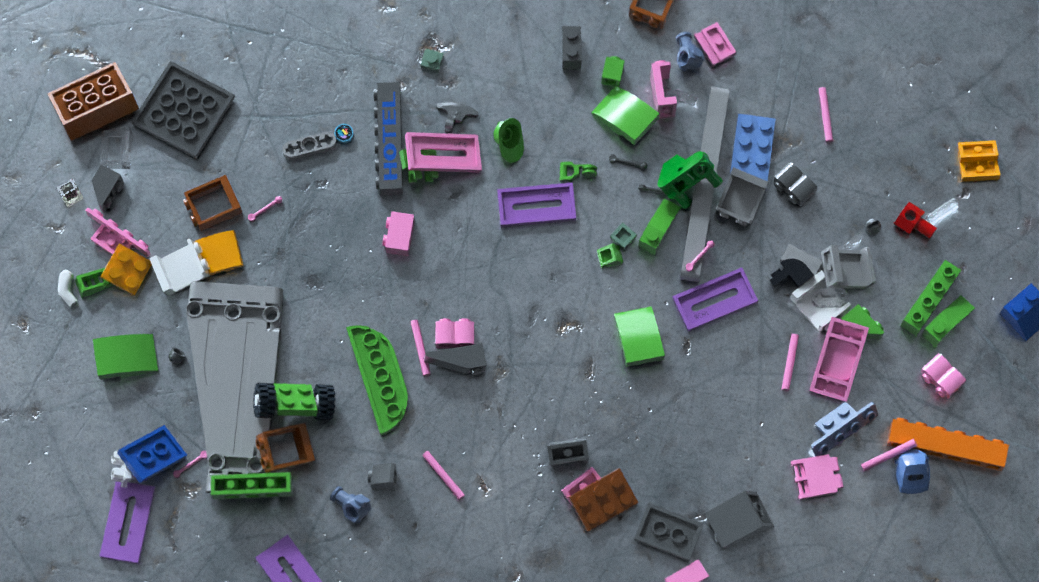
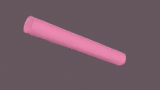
[819,87,833,142]
[410,320,431,376]
[782,334,799,391]
[861,439,917,471]
[422,451,465,500]

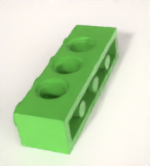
[901,260,961,337]
[211,472,293,499]

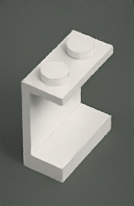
[149,239,210,296]
[790,270,851,333]

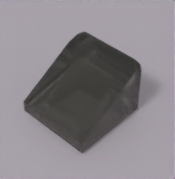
[57,179,83,207]

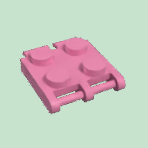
[791,454,843,500]

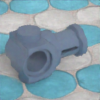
[676,32,705,71]
[330,486,371,523]

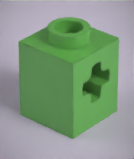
[601,56,625,87]

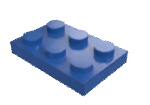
[117,425,187,483]

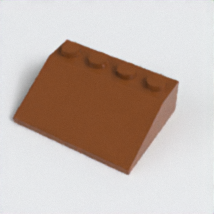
[47,62,139,141]

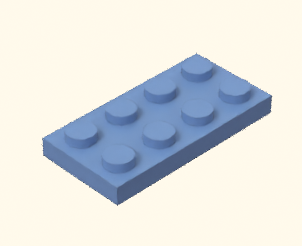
[730,114,775,190]

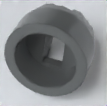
[865,219,881,235]
[168,348,186,364]

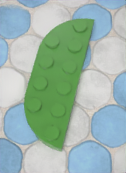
[346,325,408,436]

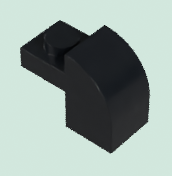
[770,258,814,287]

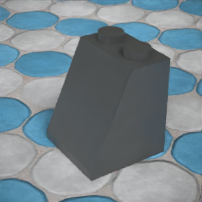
[705,491,774,548]

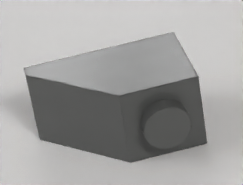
[368,463,397,491]

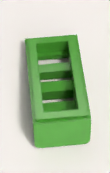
[75,268,114,298]

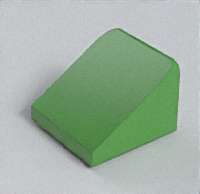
[597,243,623,268]

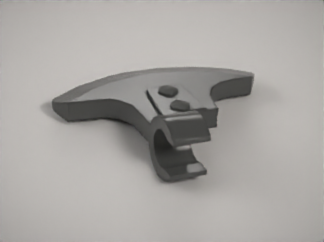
[436,102,479,133]

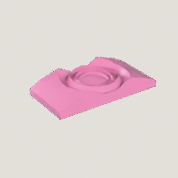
[809,317,869,402]

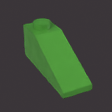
[638,199,681,255]
[922,295,975,348]

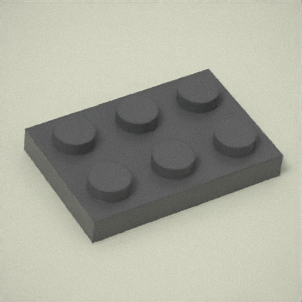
[634,503,703,561]

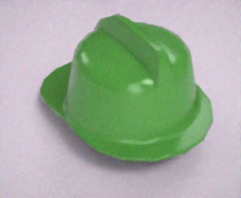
[493,118,524,163]

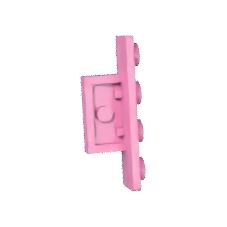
[85,208,150,257]

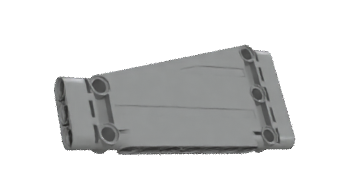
[186,282,284,494]

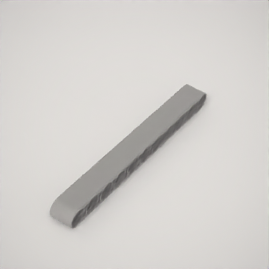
[680,87,730,282]

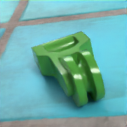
[560,162,597,182]

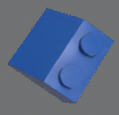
[999,283,1039,341]

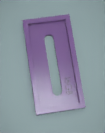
[497,183,576,227]
[672,268,758,332]
[100,482,156,564]
[255,534,322,582]

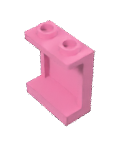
[650,60,677,119]

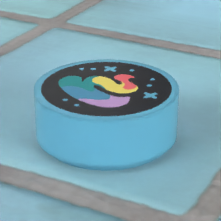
[334,124,354,144]

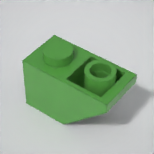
[841,304,884,340]

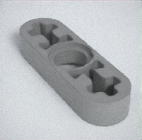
[282,132,337,160]

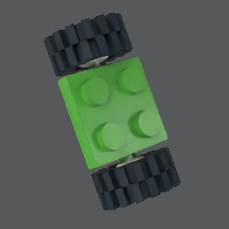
[253,383,336,420]

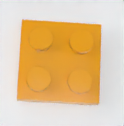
[100,243,152,296]

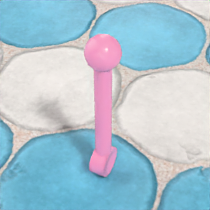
[248,196,282,222]
[686,241,715,272]
[173,451,207,478]

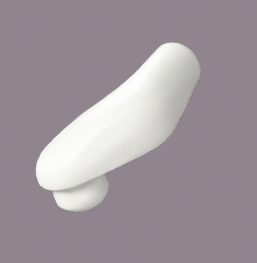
[58,270,77,307]

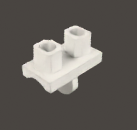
[111,451,136,488]

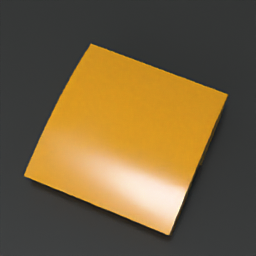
[958,140,1000,182]
[195,230,243,276]

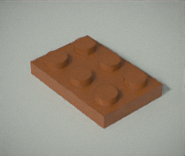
[568,468,639,532]

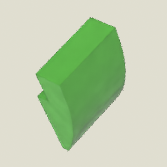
[591,86,659,145]
[614,306,665,367]
[92,334,159,380]

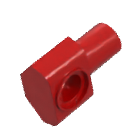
[894,202,937,239]

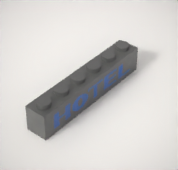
[374,82,403,195]

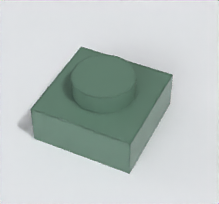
[420,48,444,72]
[610,222,637,250]

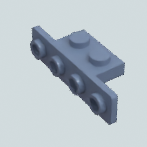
[811,402,878,456]

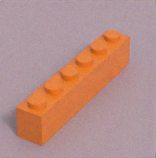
[886,418,1009,472]

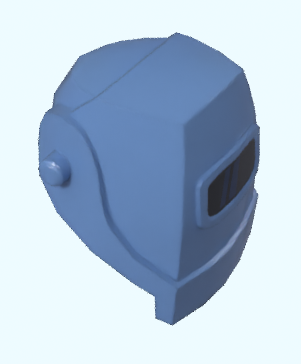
[894,449,930,494]

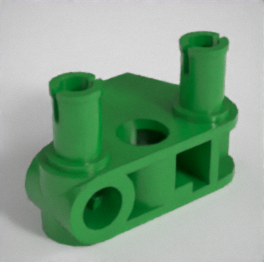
[657,151,723,209]

